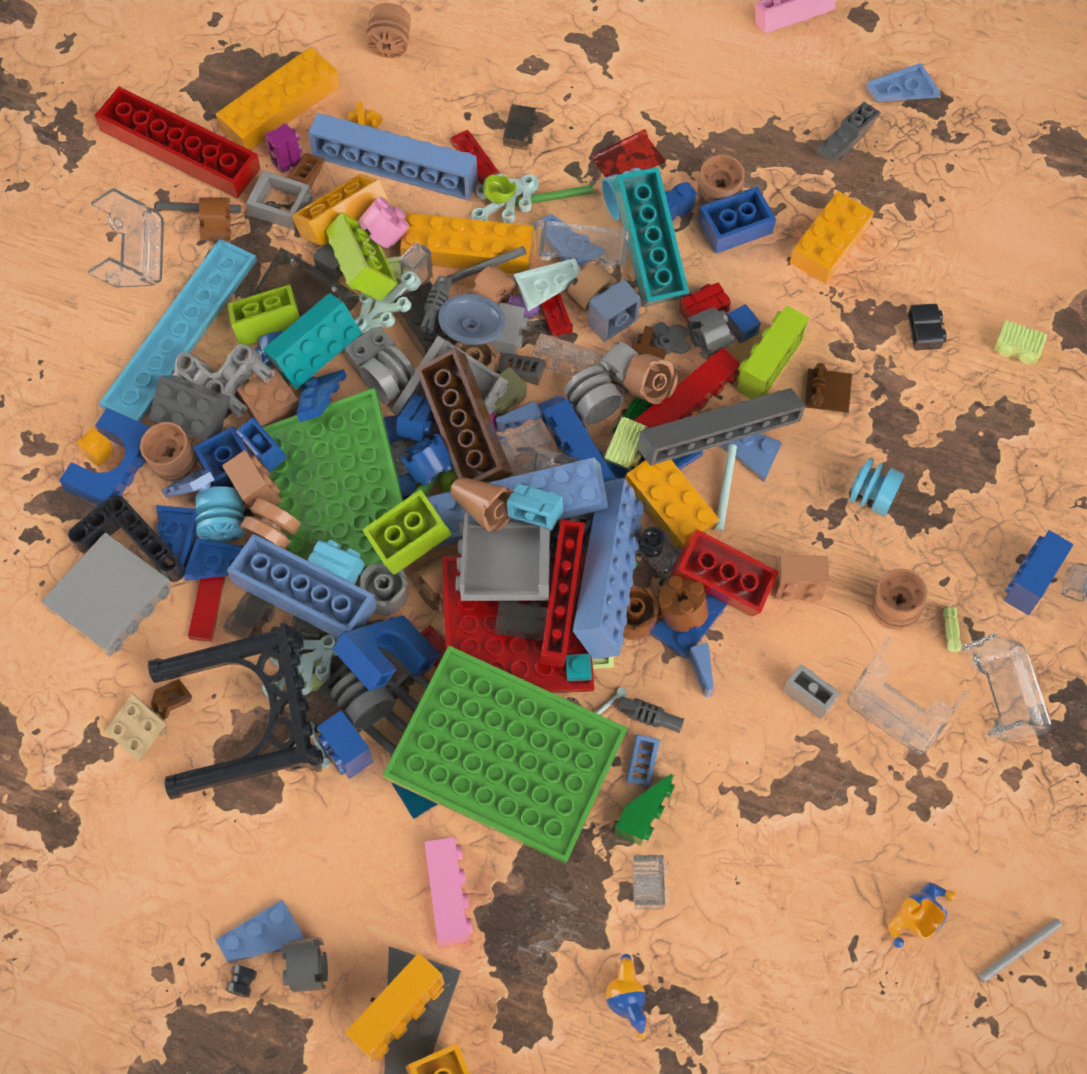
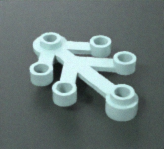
[471,174,539,223]
[355,271,421,336]
[262,634,338,699]

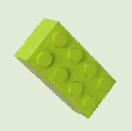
[325,212,398,301]
[736,305,810,399]

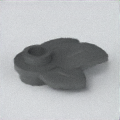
[653,322,692,355]

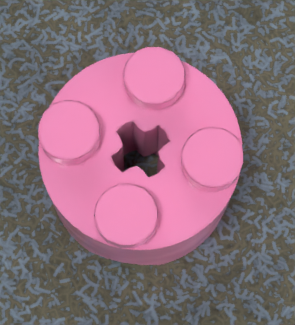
[359,196,409,248]

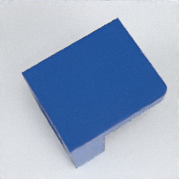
[726,304,761,344]

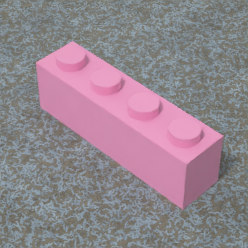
[755,0,835,33]
[425,837,473,946]

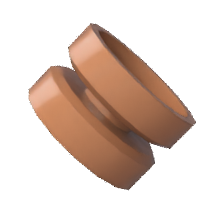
[240,498,301,550]

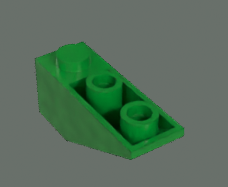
[614,774,675,846]

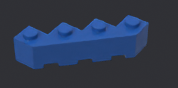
[538,395,618,482]

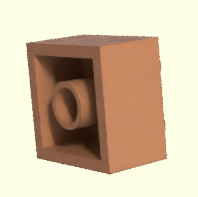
[236,367,299,427]
[222,450,283,507]
[775,555,829,602]

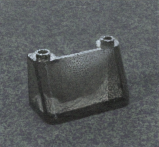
[254,247,360,317]

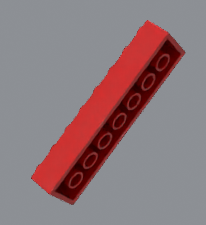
[95,86,261,199]

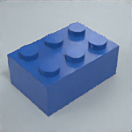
[698,186,776,254]
[1004,530,1074,616]

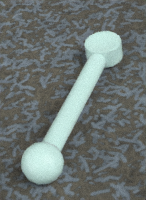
[595,688,626,715]
[310,722,331,768]

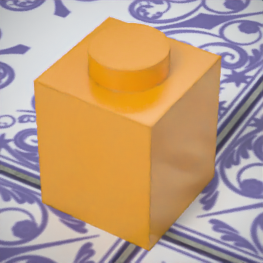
[76,427,114,467]

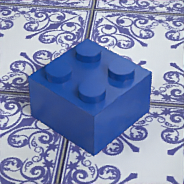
[193,426,252,487]
[317,710,374,779]

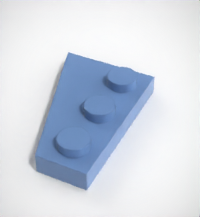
[866,63,941,102]

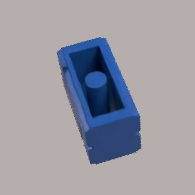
[396,395,437,442]
[236,417,287,471]

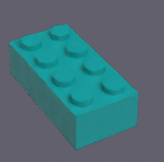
[262,293,362,390]

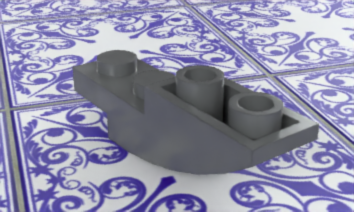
[816,102,881,163]

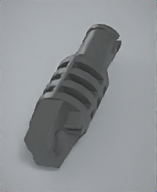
[420,275,451,334]
[618,697,685,733]

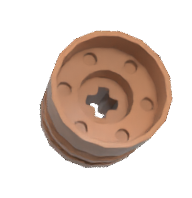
[365,3,411,58]
[697,155,745,205]
[140,422,197,481]
[872,568,927,630]

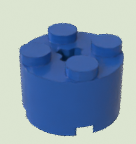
[400,434,454,485]

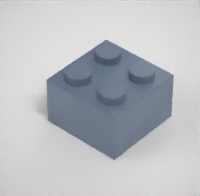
[588,279,641,342]

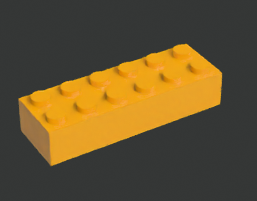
[216,47,340,150]
[400,212,534,274]

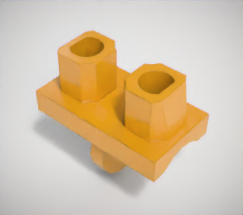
[348,101,383,129]

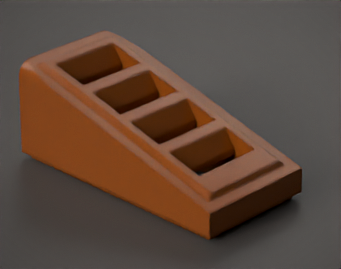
[288,153,324,190]

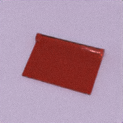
[591,129,666,178]

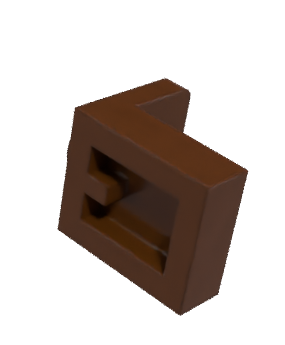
[151,679,192,720]

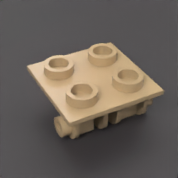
[105,693,168,762]

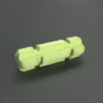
[943,607,962,652]

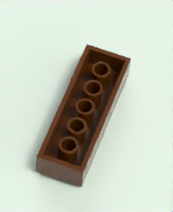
[416,348,513,483]

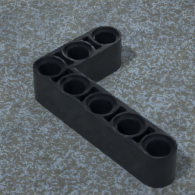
[68,495,185,582]

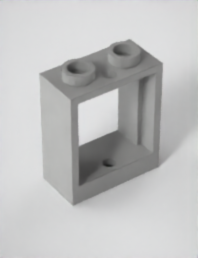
[246,171,313,230]

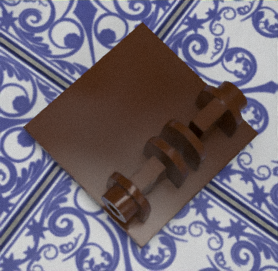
[805,363,852,413]

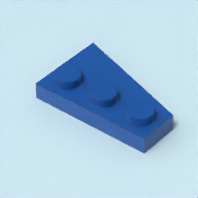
[297,369,347,422]
[156,505,198,570]
[184,539,244,581]
[650,593,727,660]

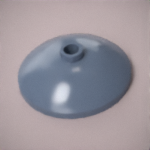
[438,294,505,345]

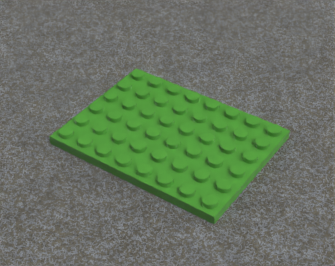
[257,388,404,570]
[383,646,628,864]

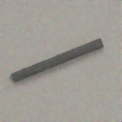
[156,201,242,213]
[446,246,526,283]

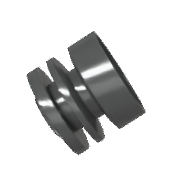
[330,672,396,730]

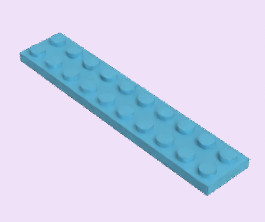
[99,239,257,422]

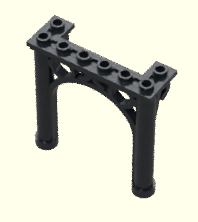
[148,622,324,800]

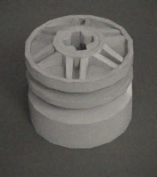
[359,344,415,404]
[564,365,623,425]

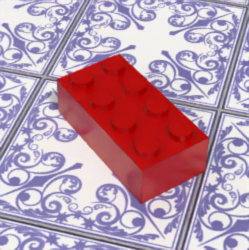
[670,529,779,617]

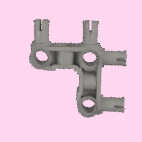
[172,344,275,417]

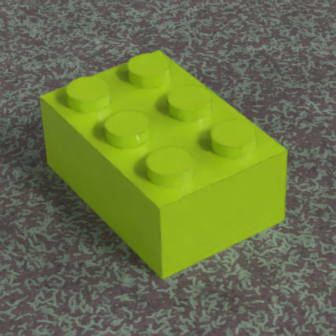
[227,284,300,345]
[362,489,452,575]

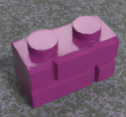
[266,123,302,173]

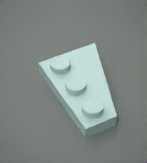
[514,258,581,311]

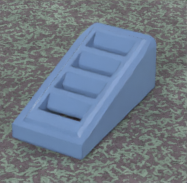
[495,401,543,433]
[688,642,714,698]
[626,734,660,787]

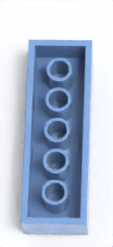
[227,534,377,638]

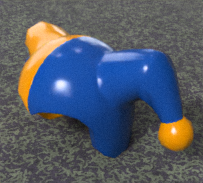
[888,882,956,948]
[606,953,647,1039]

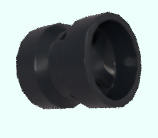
[640,527,665,558]
[225,965,258,998]

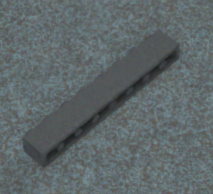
[636,388,806,466]

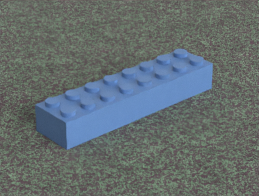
[308,113,477,201]
[428,458,608,549]
[573,478,644,660]

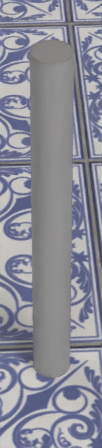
[978,918,1063,983]

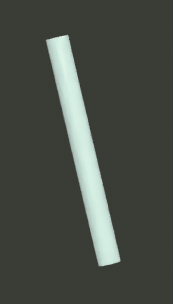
[714,444,737,532]

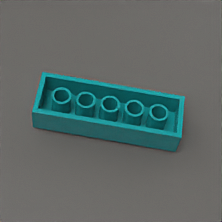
[613,167,689,307]

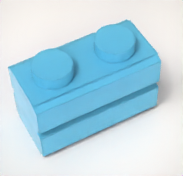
[507,484,563,530]
[307,540,365,585]

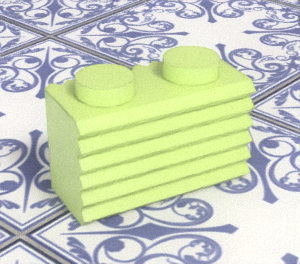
[994,320,1047,365]
[604,417,647,471]

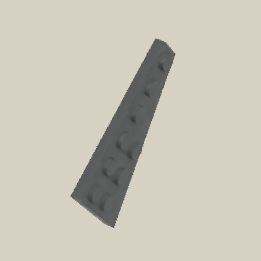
[384,946,461,1074]

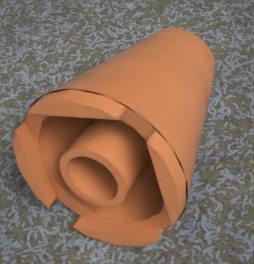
[451,477,513,532]

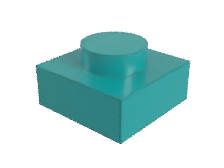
[566,654,592,681]

